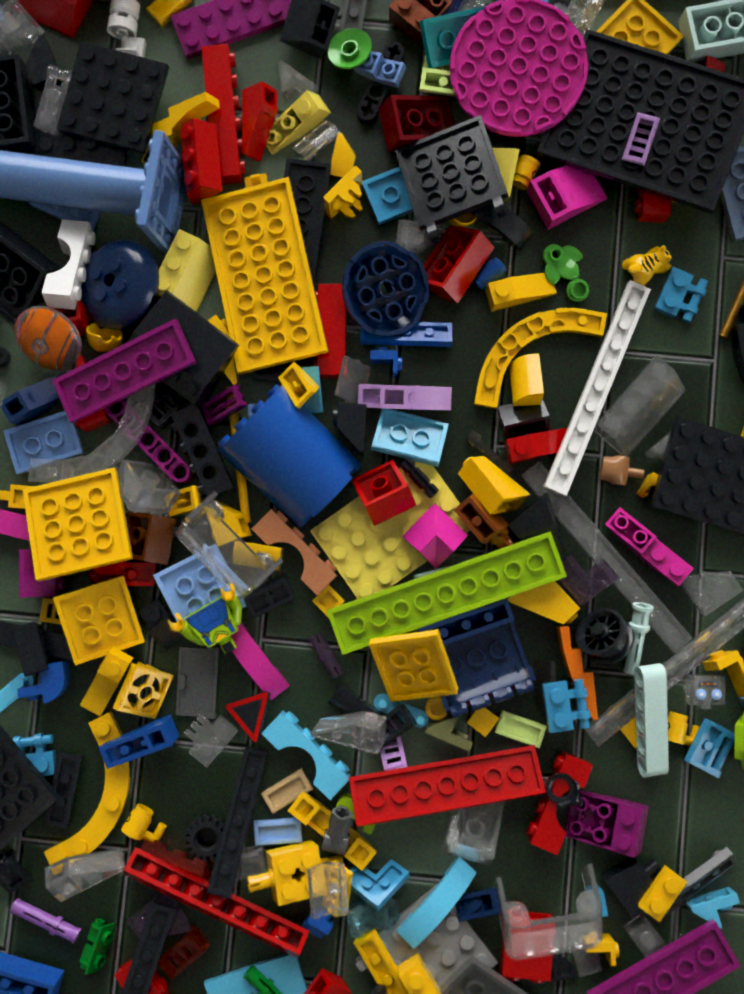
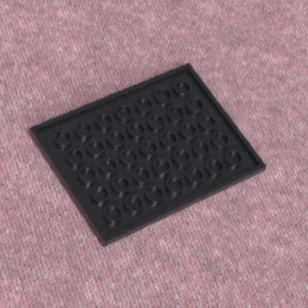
[537,29,744,214]

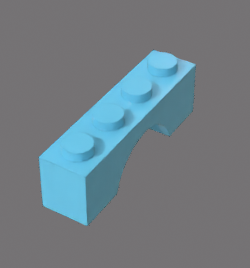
[261,710,350,800]

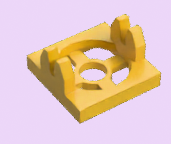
[323,166,362,219]
[113,661,174,719]

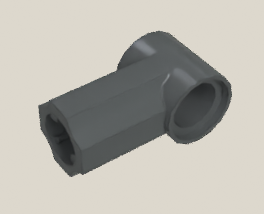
[321,806,353,855]

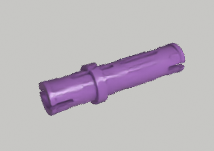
[10,898,82,944]

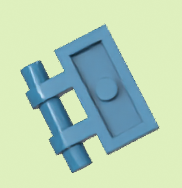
[653,267,708,323]
[542,679,591,733]
[13,733,57,776]

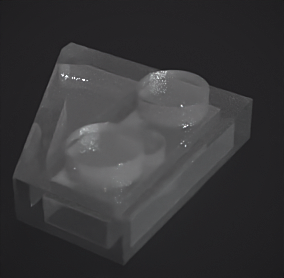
[681,571,743,616]

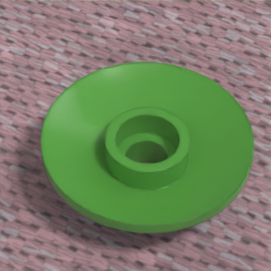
[327,28,372,69]

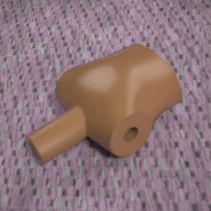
[599,455,644,486]

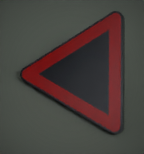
[225,691,270,743]

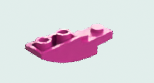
[605,507,694,587]

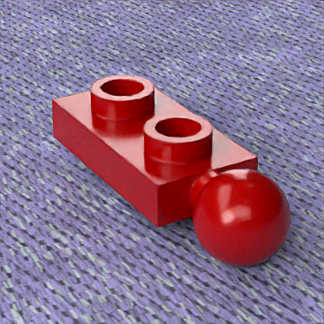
[88,563,157,586]

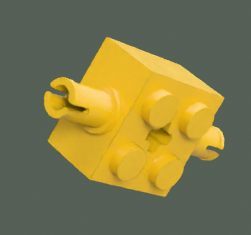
[247,840,344,906]

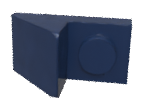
[456,888,500,922]

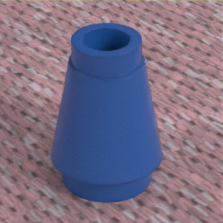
[474,257,508,291]

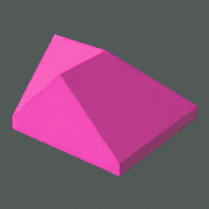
[402,503,468,569]

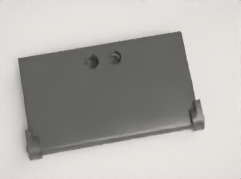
[175,646,220,719]

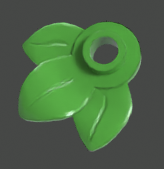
[543,244,583,285]

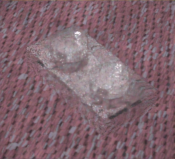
[292,120,339,161]

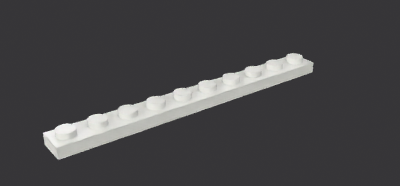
[543,280,651,497]

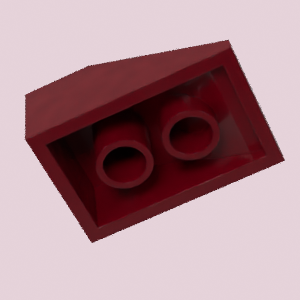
[378,95,455,151]

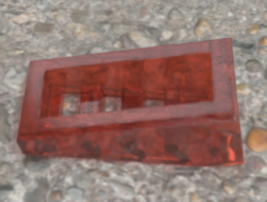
[157,926,210,980]

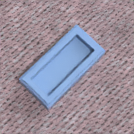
[254,817,303,846]

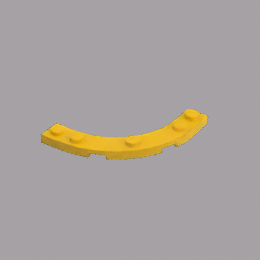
[474,308,607,409]
[44,711,131,873]

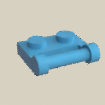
[684,718,735,778]

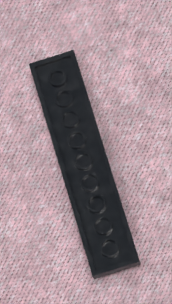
[254,158,331,384]

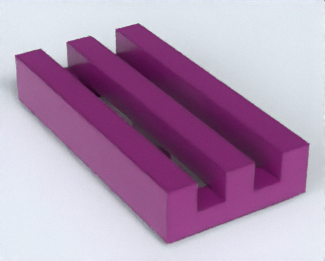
[200,384,247,427]

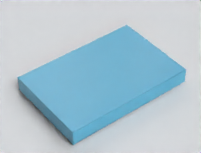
[371,408,449,467]

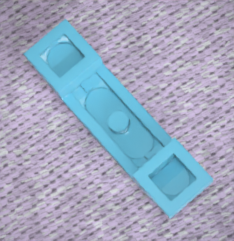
[396,856,476,949]

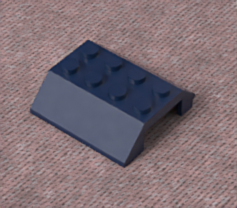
[417,598,536,718]

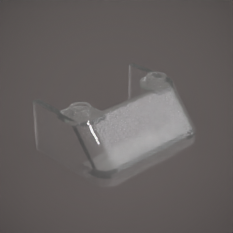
[175,491,283,600]
[493,864,603,960]

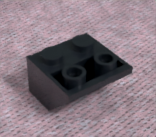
[279,0,340,59]

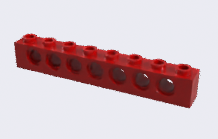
[123,847,309,958]

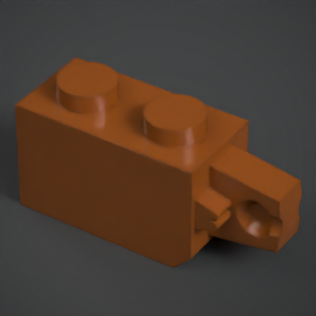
[454,493,514,549]

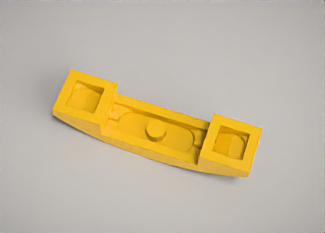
[288,791,377,871]

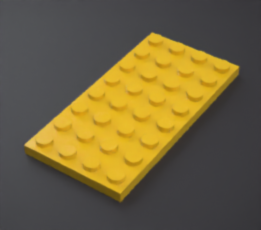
[201,177,329,375]

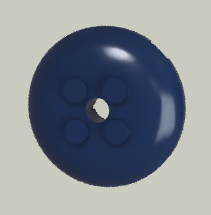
[81,239,159,330]
[342,241,429,336]

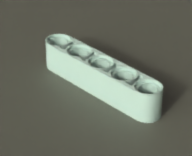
[634,663,669,778]

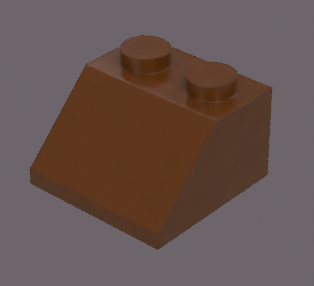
[126,511,176,565]

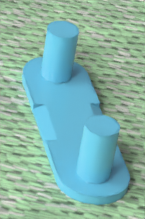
[0,673,34,713]
[374,693,429,728]

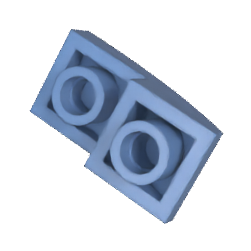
[354,51,406,88]

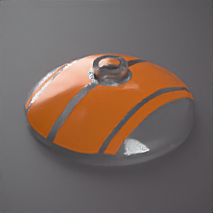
[14,306,82,370]

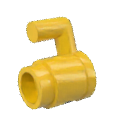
[513,155,540,190]
[668,711,700,746]
[121,804,167,844]

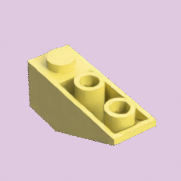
[266,90,331,155]

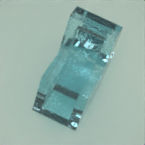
[347,897,401,938]

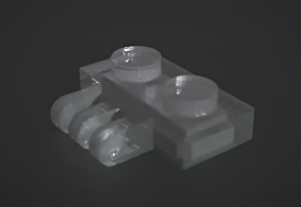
[184,714,238,768]

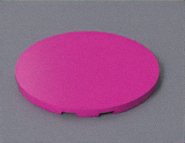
[450,0,588,137]

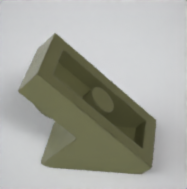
[424,714,473,752]

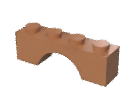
[252,509,338,595]

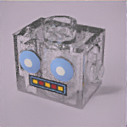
[683,674,726,709]

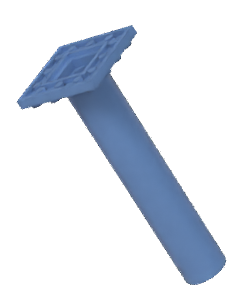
[0,130,186,256]

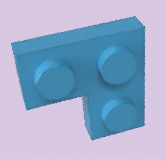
[342,859,410,911]

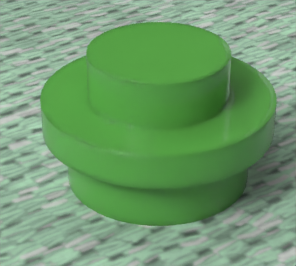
[566,279,589,302]

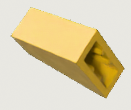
[458,456,530,515]
[507,581,580,624]

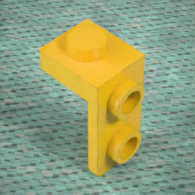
[702,650,744,697]

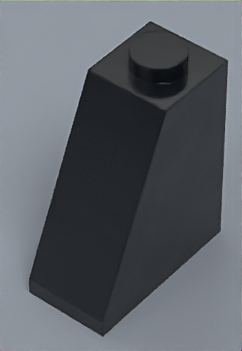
[508,492,565,560]

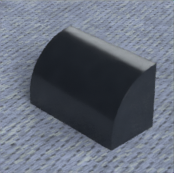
[497,399,550,441]
[328,683,379,731]

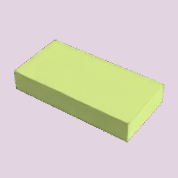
[494,710,547,749]

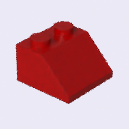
[352,460,416,526]

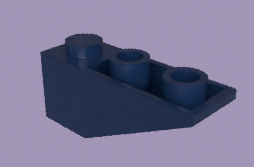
[0,371,67,426]

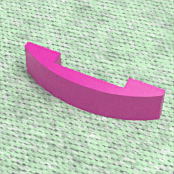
[230,623,290,700]

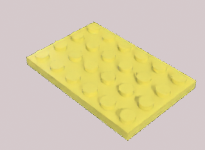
[310,461,471,599]

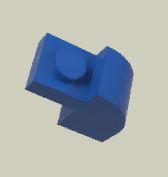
[17,660,70,703]

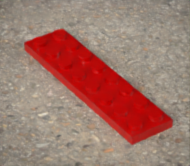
[349,745,546,827]

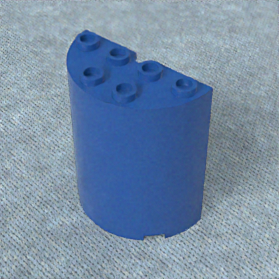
[217,384,361,528]

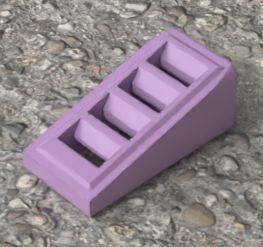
[622,112,660,166]
[374,719,408,771]

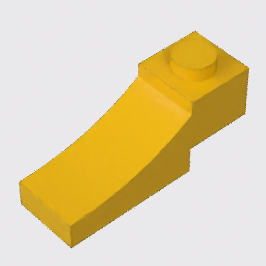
[152,92,220,148]
[80,647,133,716]

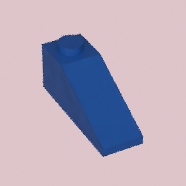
[98,714,180,769]

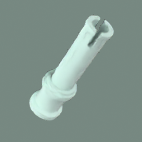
[624,602,654,675]

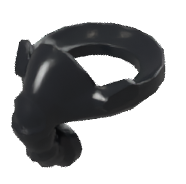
[546,773,584,807]

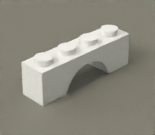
[42,220,96,310]

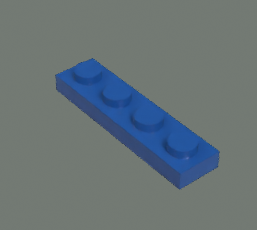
[360,322,452,347]

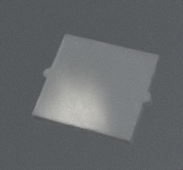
[335,356,371,404]

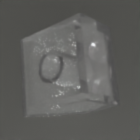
[120,459,181,514]

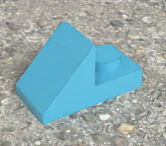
[685,887,740,929]

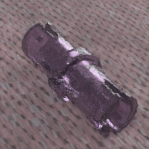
[308,632,345,679]

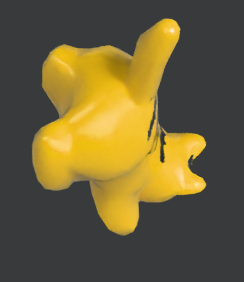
[622,246,672,286]

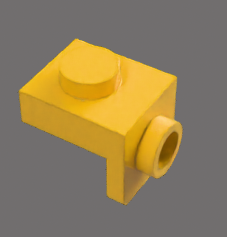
[581,931,619,966]

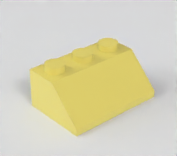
[153,229,216,312]

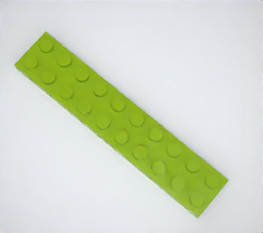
[327,531,567,655]

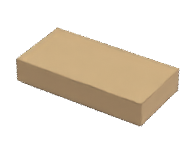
[261,768,314,814]

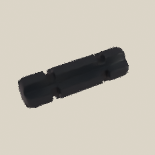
[401,458,439,498]

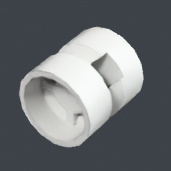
[107,0,140,40]

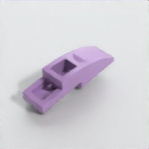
[358,384,452,410]

